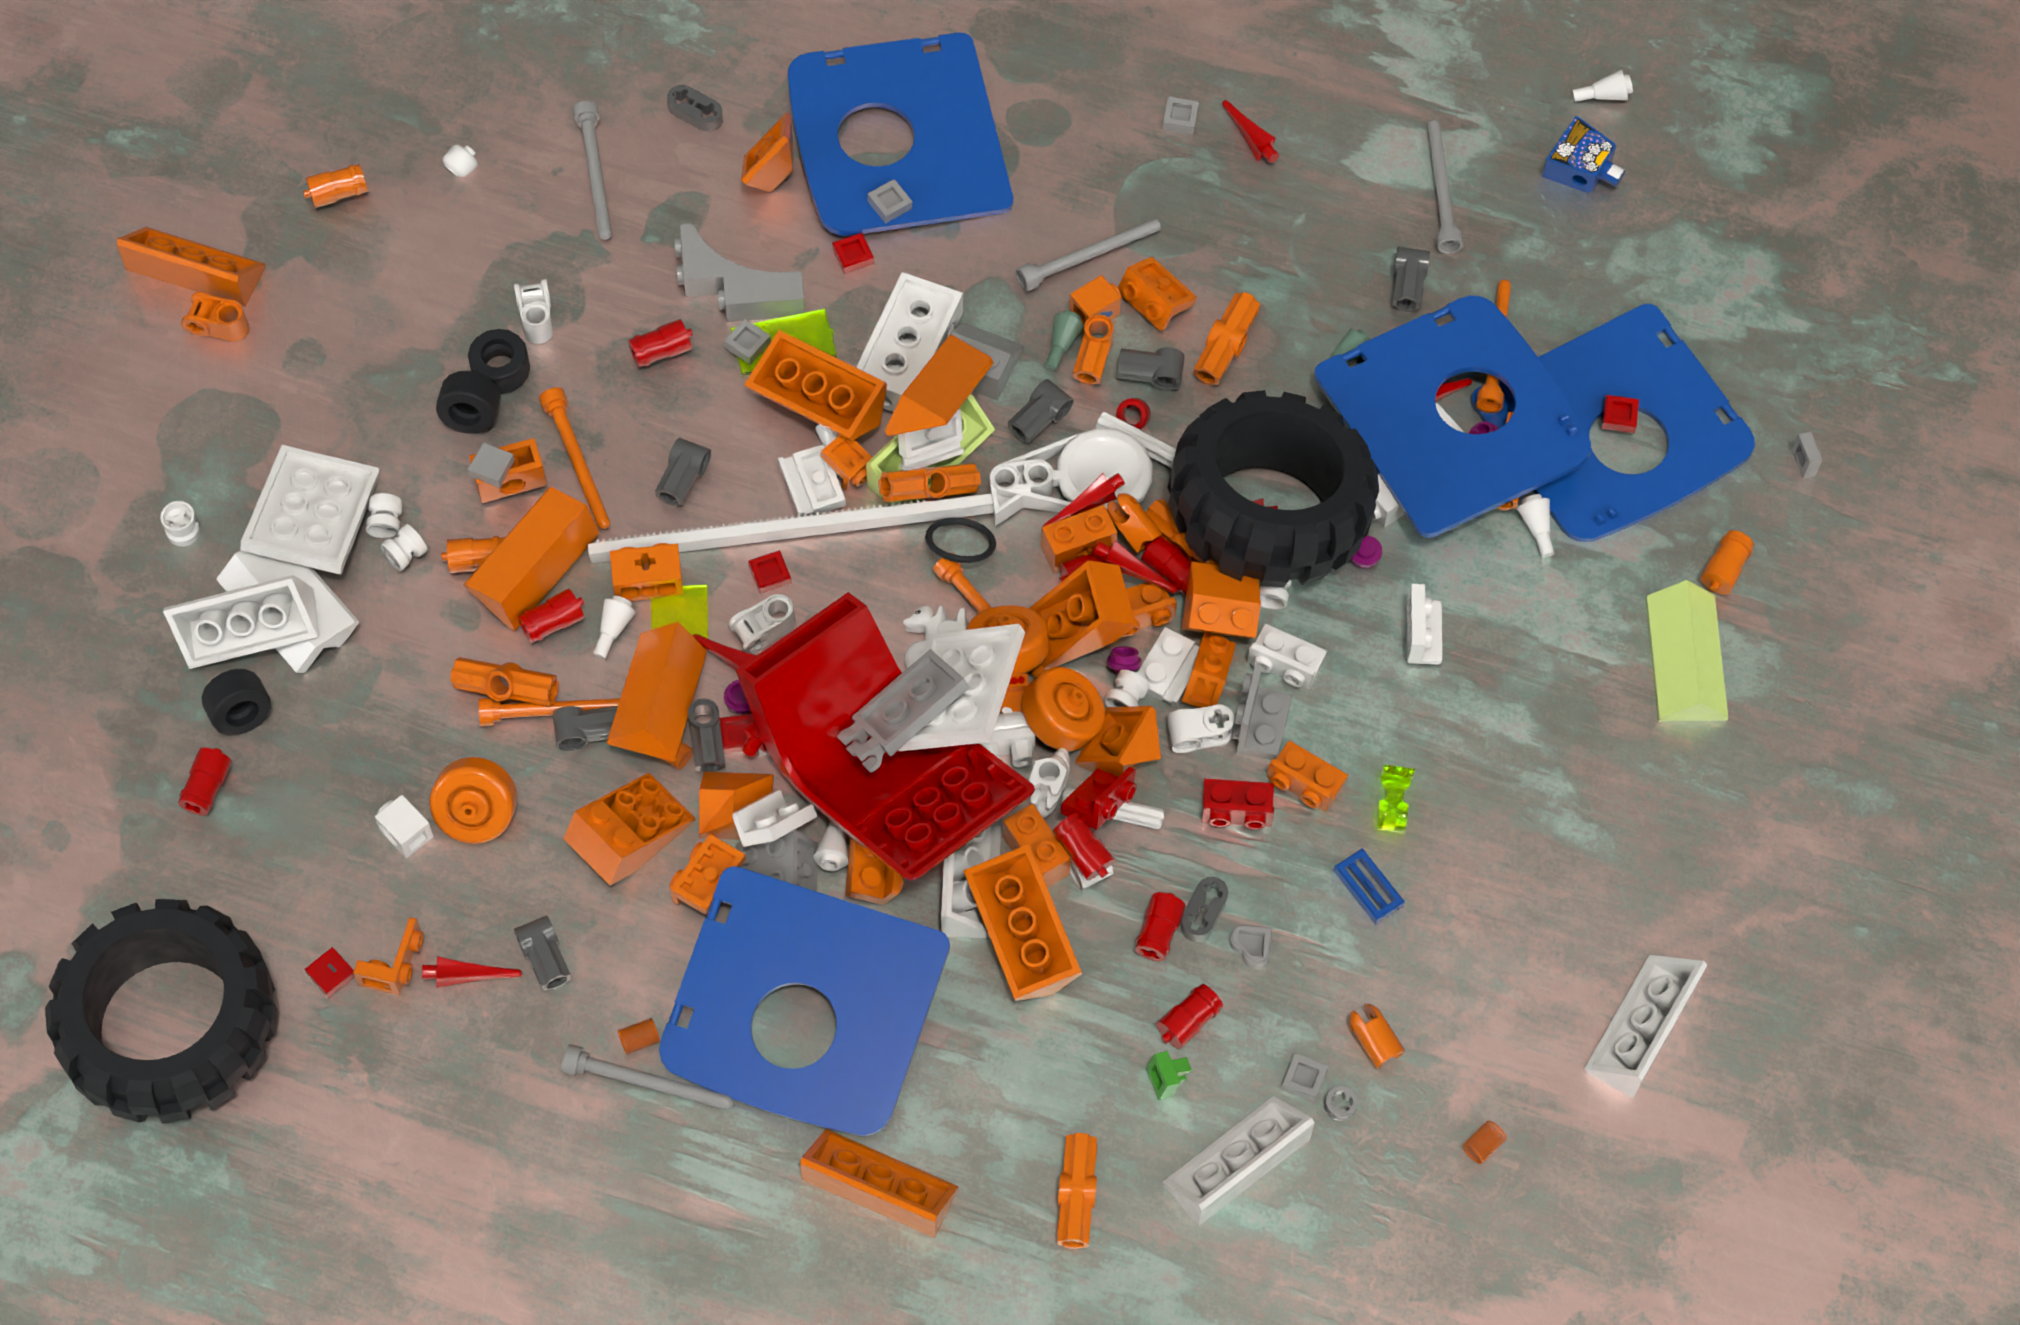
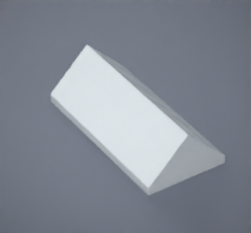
[163,575,319,669]
[941,818,1002,938]
[1584,955,1707,1098]
[1162,1096,1315,1227]

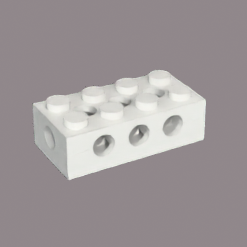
[856,272,963,412]

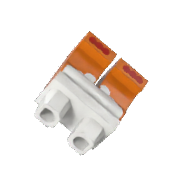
[980,673,1035,768]

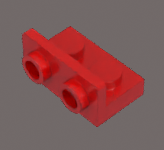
[1060,767,1137,830]
[1202,778,1274,830]

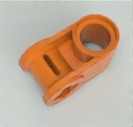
[181,292,250,342]

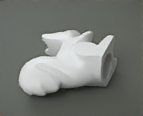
[903,605,969,668]
[1029,748,1070,819]

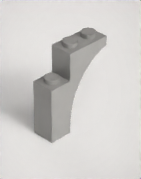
[675,223,805,322]

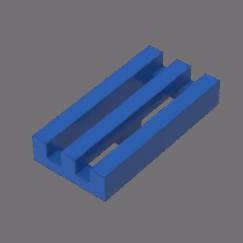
[1333,848,1405,925]

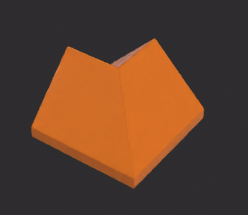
[741,112,794,192]
[1075,706,1161,777]
[699,771,774,840]

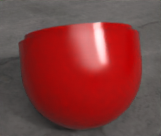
[1116,398,1151,429]

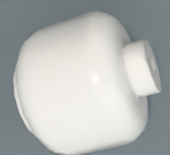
[443,144,478,177]

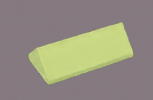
[866,394,995,506]
[1646,580,1728,721]

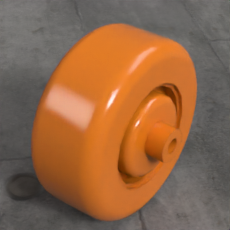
[966,605,1049,676]
[1022,667,1105,751]
[429,757,517,844]

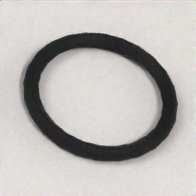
[925,518,996,563]

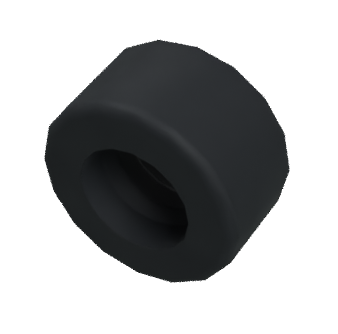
[468,329,530,394]
[436,371,501,434]
[201,669,271,735]

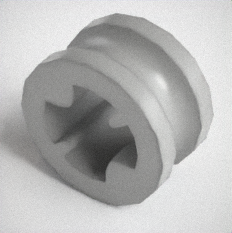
[1324,1085,1358,1121]

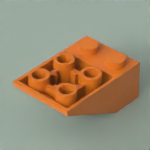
[563,773,696,886]

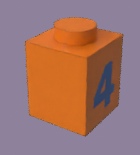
[1069,275,1122,324]

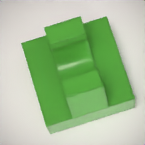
[1146,1051,1192,1101]

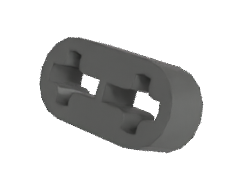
[667,85,723,132]
[1181,877,1228,942]

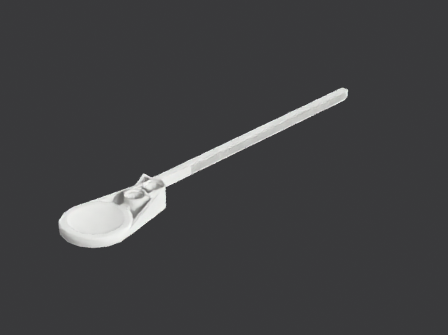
[588,428,1153,563]

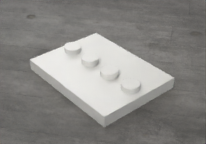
[241,445,380,575]
[899,624,1025,751]

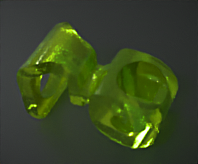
[1376,765,1415,833]

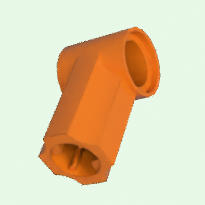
[1073,315,1114,386]

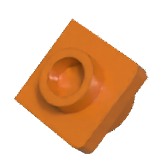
[820,435,873,491]

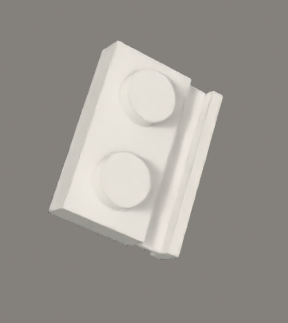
[898,408,964,470]
[778,444,846,517]
[1137,627,1199,708]

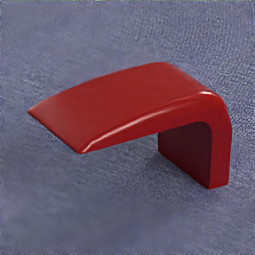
[736,592,1035,881]

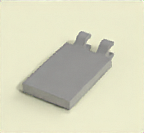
[837,649,970,773]

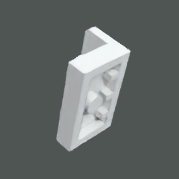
[1407,584,1442,665]
[1247,624,1327,690]
[732,790,817,847]

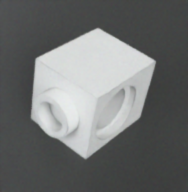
[375,795,433,859]

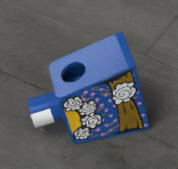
[1542,116,1626,193]

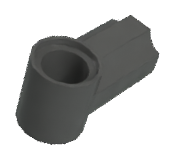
[1392,247,1430,312]
[1117,347,1185,391]
[1008,379,1074,444]
[655,438,711,507]
[688,698,726,773]
[553,706,618,751]
[514,915,571,991]

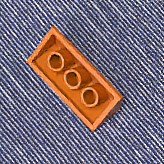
[116,227,266,307]
[744,330,887,441]
[885,334,994,436]
[463,487,600,632]
[607,622,707,762]
[963,844,1082,1001]
[800,1129,959,1238]

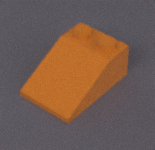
[1029,560,1136,669]

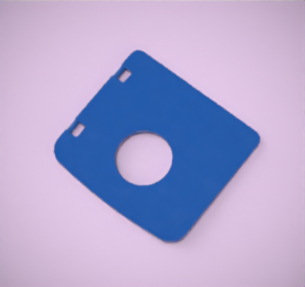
[787,32,1013,236]
[1314,295,1591,538]
[1471,304,1755,542]
[659,866,951,1136]

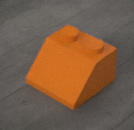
[1181,561,1261,639]

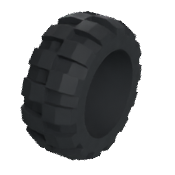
[1167,390,1379,588]
[45,899,278,1123]

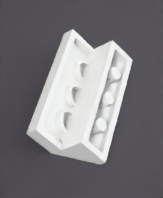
[216,550,359,673]

